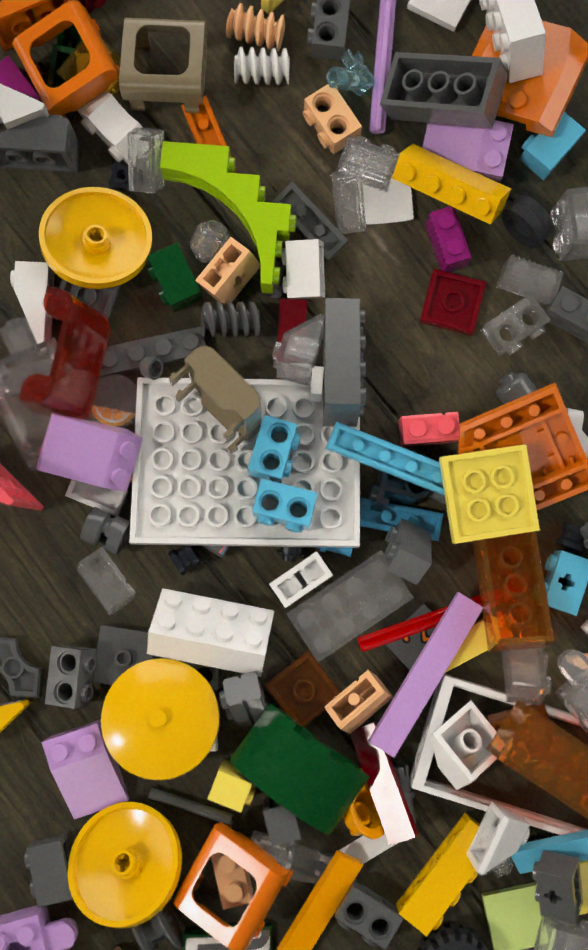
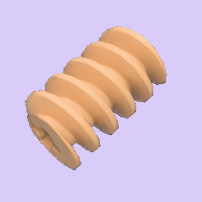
[226,3,285,52]

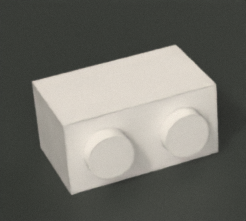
[282,239,325,299]

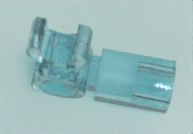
[326,49,375,96]

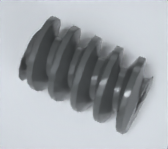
[201,301,260,338]

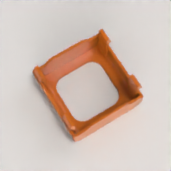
[13,0,120,118]
[173,822,293,950]

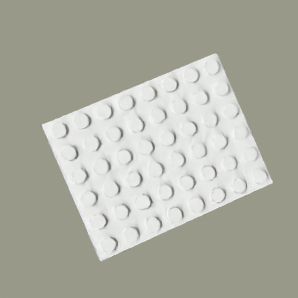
[129,377,360,548]

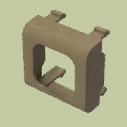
[119,17,207,113]
[169,346,262,454]

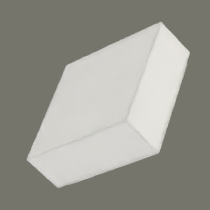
[310,366,324,402]

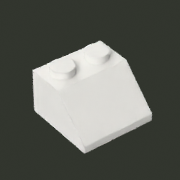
[430,701,509,790]

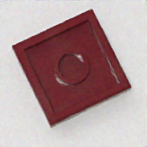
[419,268,486,336]

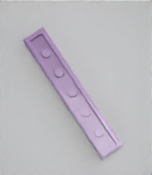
[368,592,483,757]

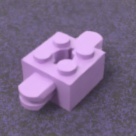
[0,905,78,950]

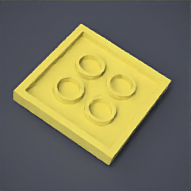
[439,444,540,544]

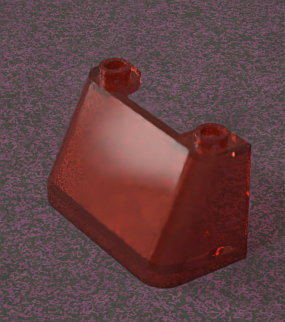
[18,286,111,420]

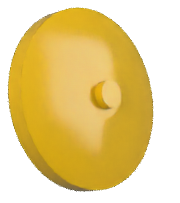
[39,187,152,289]
[101,659,220,780]
[68,802,182,928]

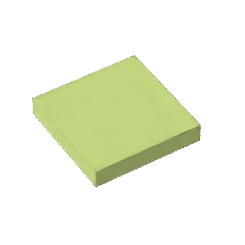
[481,882,552,950]

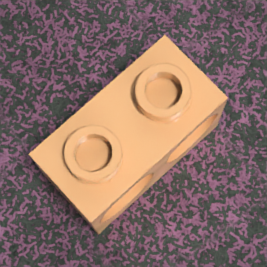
[303,82,362,155]

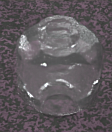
[190,220,230,263]

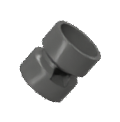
[80,507,130,555]

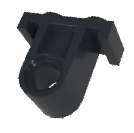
[368,468,430,512]

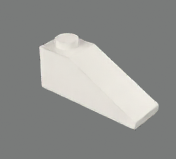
[10,261,55,351]

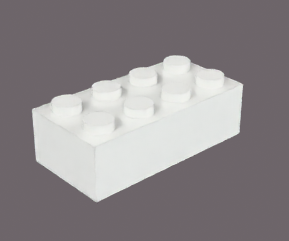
[479,0,546,83]
[147,588,274,677]

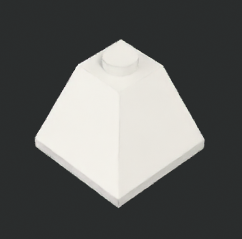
[466,801,530,875]

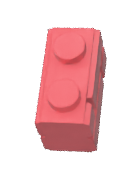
[398,412,459,447]

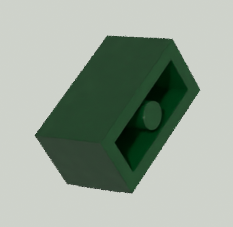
[146,242,203,312]

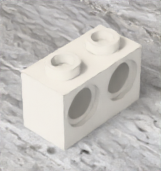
[269,551,333,608]

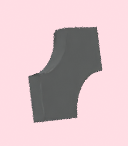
[0,637,43,698]

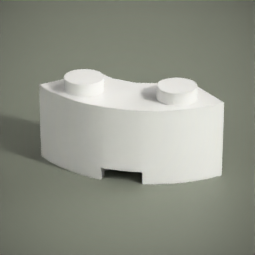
[77,91,154,166]

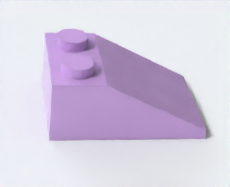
[422,120,514,183]
[36,413,143,492]
[42,719,129,819]

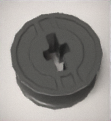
[132,902,183,950]

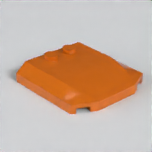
[472,20,588,137]
[458,383,588,510]

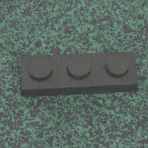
[273,182,349,261]

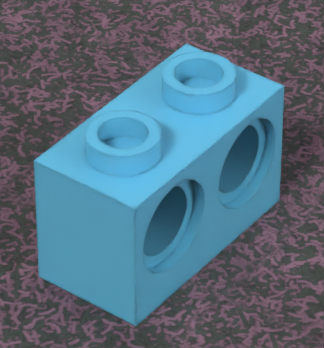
[248,415,301,484]
[252,479,318,533]

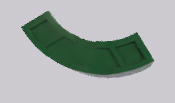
[230,703,370,835]

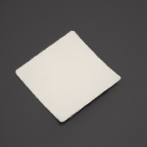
[358,175,414,224]

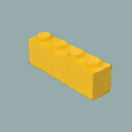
[392,144,511,224]
[396,812,480,936]

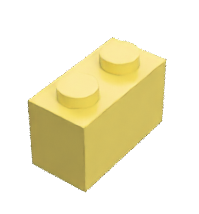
[208,759,256,813]

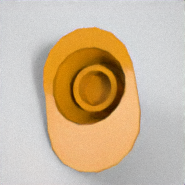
[343,768,384,840]

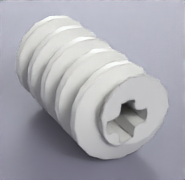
[234,47,290,85]

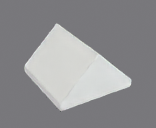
[0,84,50,130]

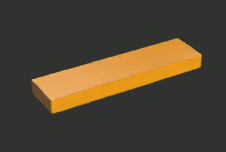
[277,850,363,950]

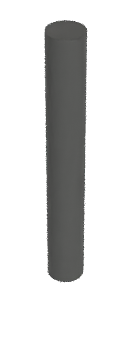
[148,787,233,825]

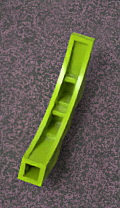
[160,141,296,294]

